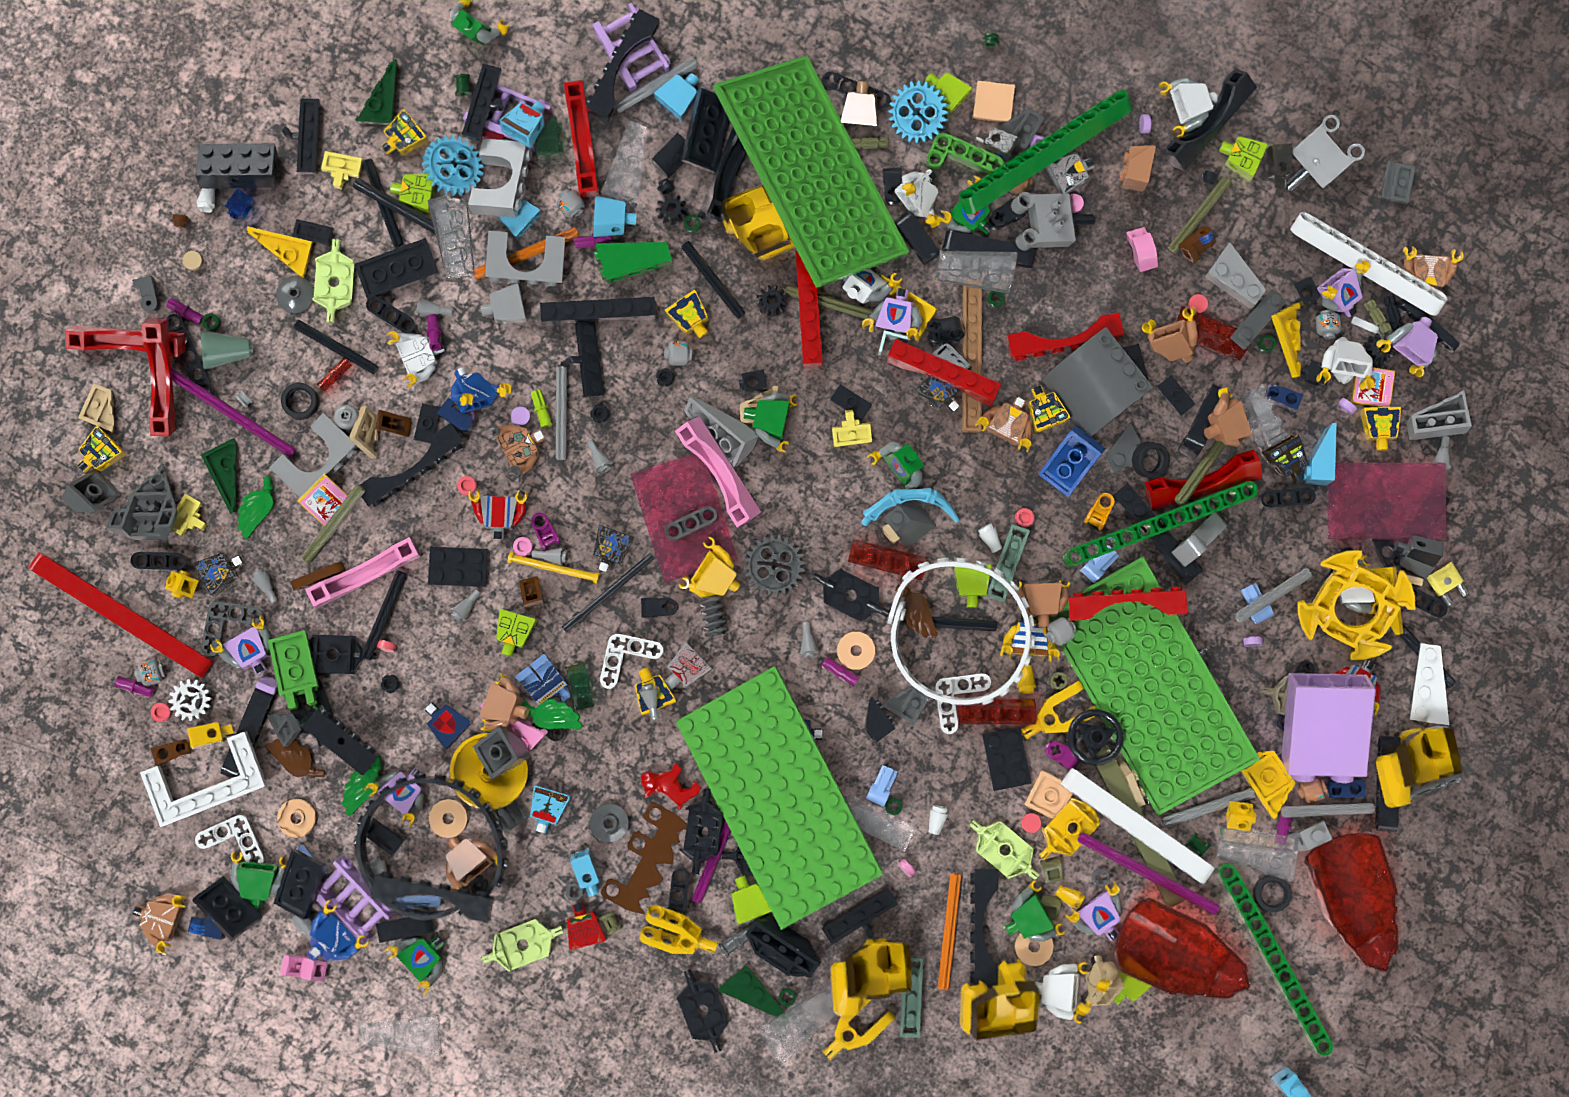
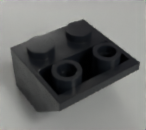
[864,697,896,743]

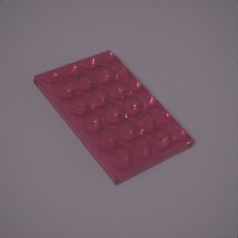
[630,454,738,583]
[1327,463,1447,540]

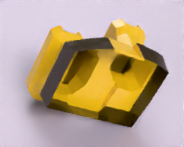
[721,185,796,260]
[1375,726,1462,808]
[831,938,912,1016]
[960,959,1040,1040]

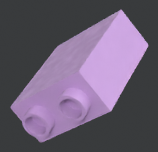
[1281,673,1375,783]

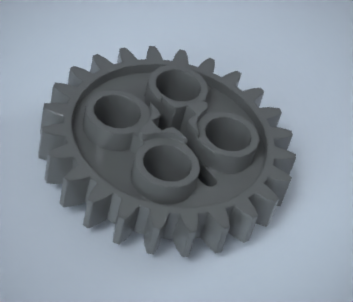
[743,534,805,597]

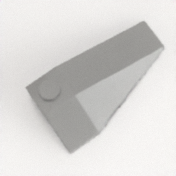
[684,396,759,470]

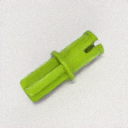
[531,389,552,428]

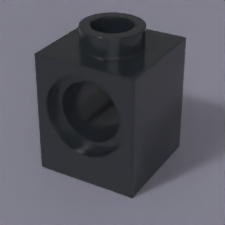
[1290,276,1321,308]
[1300,360,1331,388]
[739,369,768,395]

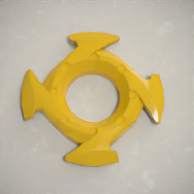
[1297,550,1415,660]

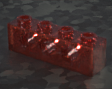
[1173,306,1249,361]
[848,539,927,580]
[957,698,1036,724]

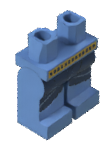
[515,654,572,705]

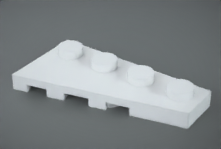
[1409,643,1449,725]

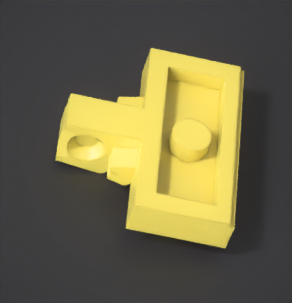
[321,151,363,190]
[832,410,872,447]
[172,494,208,537]

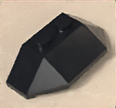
[745,919,821,978]

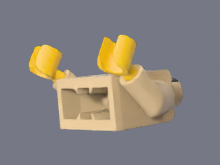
[1076,955,1124,1016]

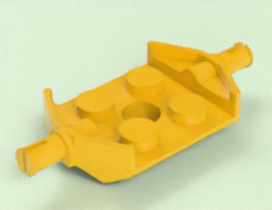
[1039,797,1100,860]

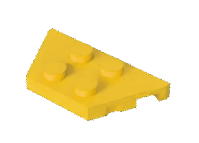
[1240,750,1296,819]

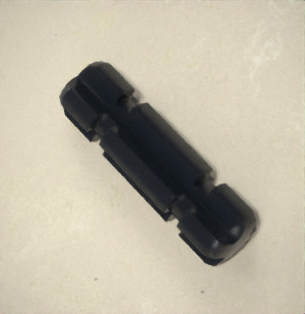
[1384,296,1403,332]

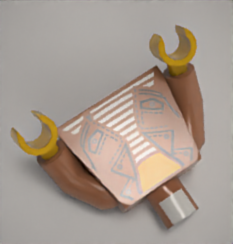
[1403,246,1464,290]
[975,397,1032,452]

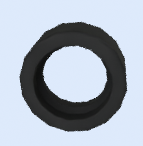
[280,382,319,420]
[1132,441,1170,479]
[1253,875,1292,913]

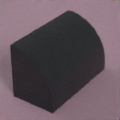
[651,132,685,179]

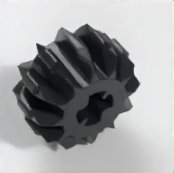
[656,193,688,226]
[756,285,788,317]
[1363,333,1395,366]

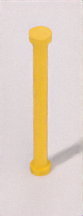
[507,552,600,584]

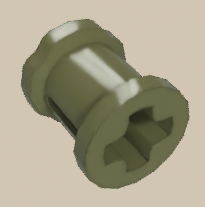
[1048,672,1068,690]
[599,911,623,936]

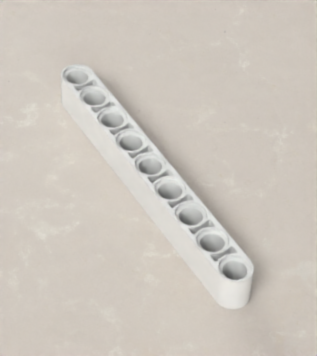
[1291,212,1448,316]
[1061,768,1215,885]

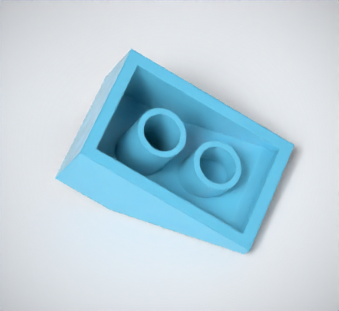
[1301,423,1336,485]

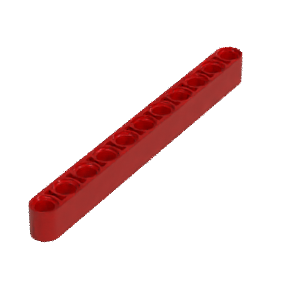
[28,552,213,678]

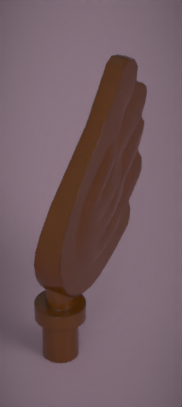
[895,584,938,638]
[265,739,325,779]

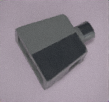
[1393,535,1444,579]

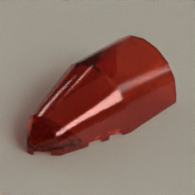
[1304,833,1398,972]
[1114,898,1251,999]

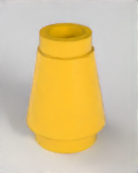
[1017,665,1036,694]
[1055,885,1086,910]

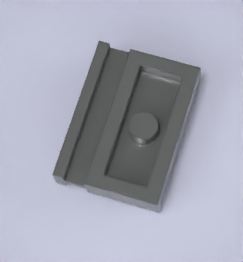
[1380,161,1416,204]
[494,800,528,835]

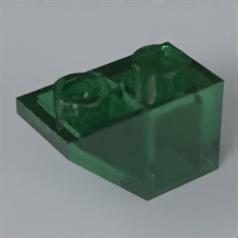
[535,117,564,160]

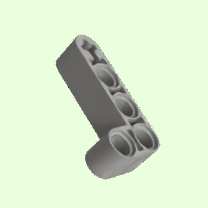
[1171,512,1228,567]

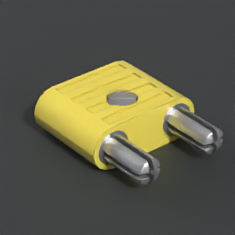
[1427,562,1469,606]

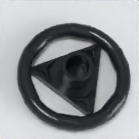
[1067,709,1124,766]

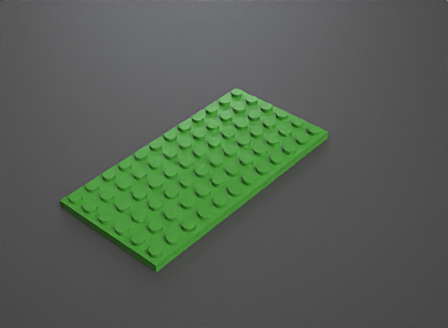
[713,55,909,288]
[1049,556,1261,816]
[676,666,884,929]

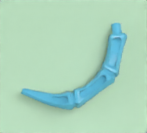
[861,487,960,526]

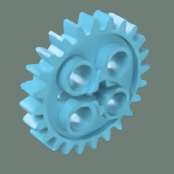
[888,81,950,143]
[422,135,484,196]

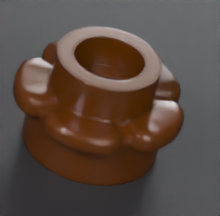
[170,214,189,228]

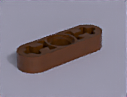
[290,562,346,591]

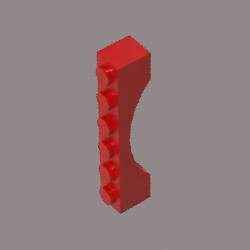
[564,80,599,198]
[795,251,822,368]
[1006,312,1124,362]
[141,318,176,436]
[65,325,185,357]
[888,339,1001,407]
[1144,449,1262,511]
[1068,587,1188,621]

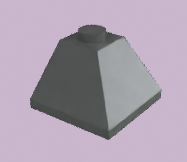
[61,469,121,513]
[882,500,936,549]
[473,726,531,779]

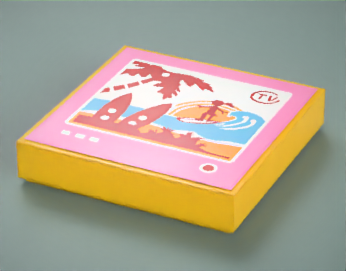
[1351,368,1395,407]
[297,474,348,526]

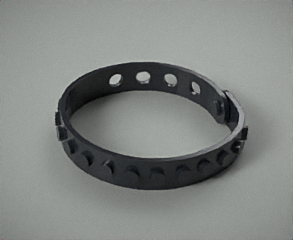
[354,773,509,920]

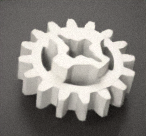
[169,679,212,721]

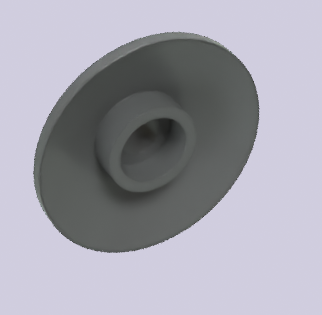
[276,276,314,313]
[590,804,629,843]

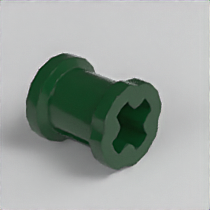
[453,74,472,97]
[1184,832,1210,857]

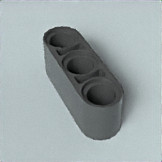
[665,506,717,542]

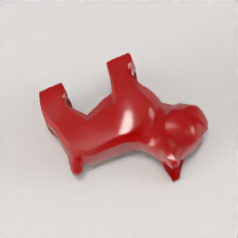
[640,763,702,810]

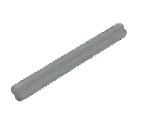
[616,58,698,112]
[556,366,567,461]
[1235,568,1312,622]
[1162,788,1255,827]
[1281,803,1375,818]

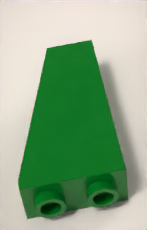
[594,242,673,284]

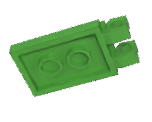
[268,630,319,711]

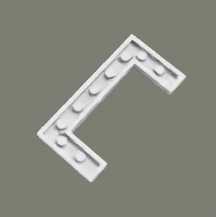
[140,731,267,827]

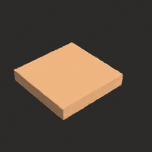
[973,81,1015,123]
[1024,770,1073,819]

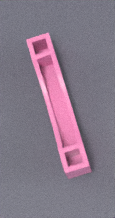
[675,416,761,527]
[305,537,421,608]

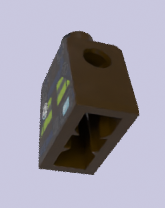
[1262,434,1308,483]

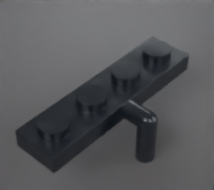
[462,63,504,142]
[282,98,320,174]
[560,321,604,398]
[822,887,898,945]

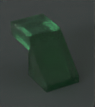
[566,663,594,710]

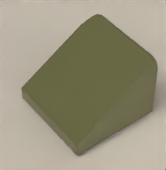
[1040,857,1064,884]
[1041,894,1061,921]

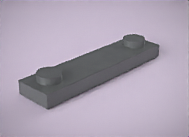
[1230,289,1286,350]

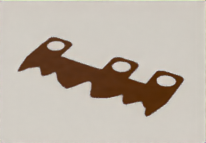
[601,803,687,914]

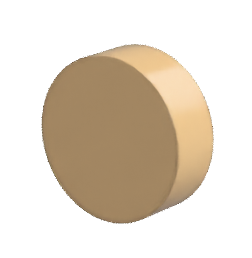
[183,251,203,271]

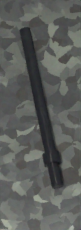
[562,553,654,633]

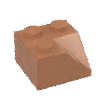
[1119,145,1156,192]

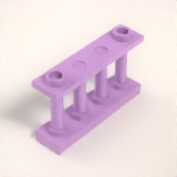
[592,3,671,93]
[463,85,552,152]
[315,855,395,945]

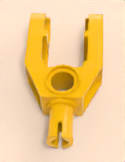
[1021,680,1096,740]
[639,905,718,954]
[822,998,896,1061]

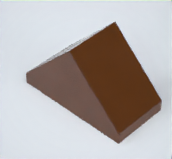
[375,410,412,437]
[519,576,545,610]

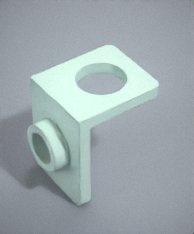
[878,330,908,355]

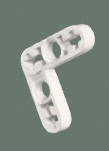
[600,634,664,689]
[935,674,991,734]
[195,815,265,863]

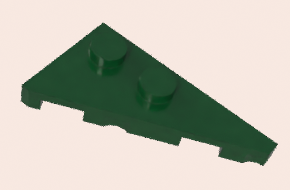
[355,59,398,125]
[201,438,236,514]
[717,965,790,1021]

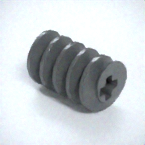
[700,596,728,637]

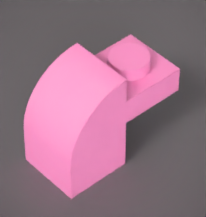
[1126,227,1158,272]
[280,954,328,981]

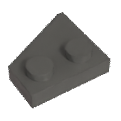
[994,108,1044,150]
[1105,424,1148,474]
[883,685,930,725]
[267,712,301,748]

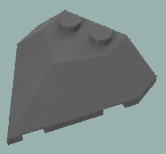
[106,463,178,540]

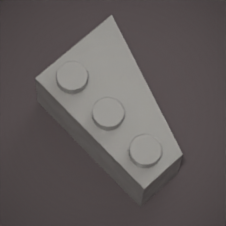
[1205,242,1266,309]
[1406,390,1472,440]

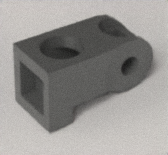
[132,275,160,314]

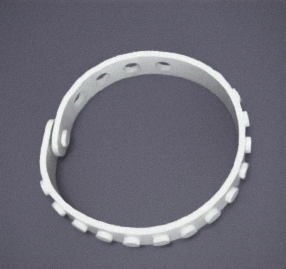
[887,558,1035,705]

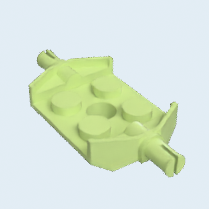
[312,239,355,323]
[969,819,1040,881]
[480,919,564,972]

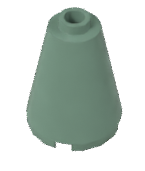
[201,331,253,369]

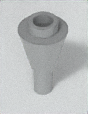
[416,298,452,317]
[1432,436,1451,472]
[587,439,613,473]
[532,547,568,566]
[251,568,278,603]
[451,589,481,622]
[800,622,819,658]
[639,683,659,720]

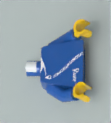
[451,368,511,414]
[307,900,370,962]

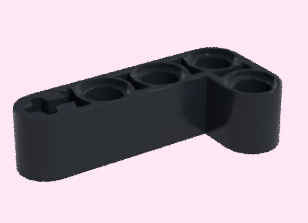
[1178,384,1230,460]

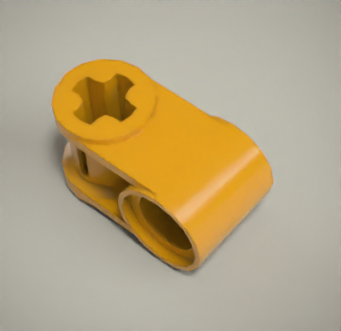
[1084,493,1114,531]

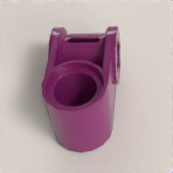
[531,512,561,551]
[1044,741,1080,770]

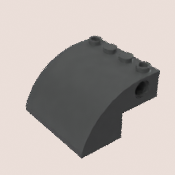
[1041,327,1153,437]

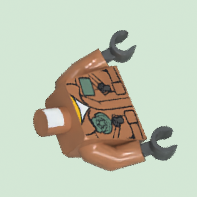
[486,425,545,481]

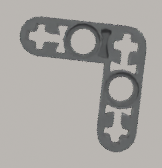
[201,601,265,657]

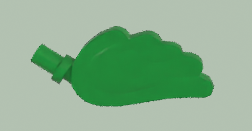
[238,477,274,539]
[522,699,583,730]
[342,756,382,816]

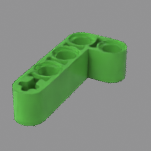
[926,133,1004,175]

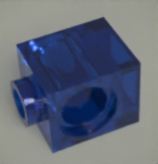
[224,188,256,220]

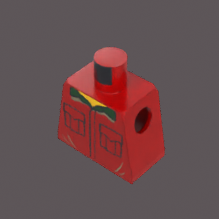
[567,902,607,951]

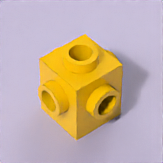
[165,570,199,599]
[1226,801,1256,831]

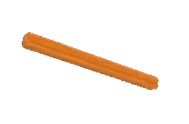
[472,228,579,280]
[938,873,962,990]

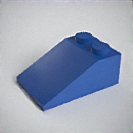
[1038,426,1106,497]

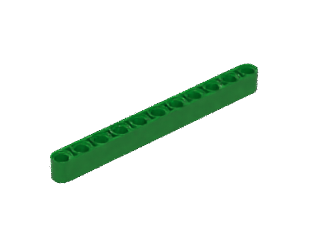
[959,90,1132,214]
[1063,481,1258,567]
[1216,863,1333,1056]

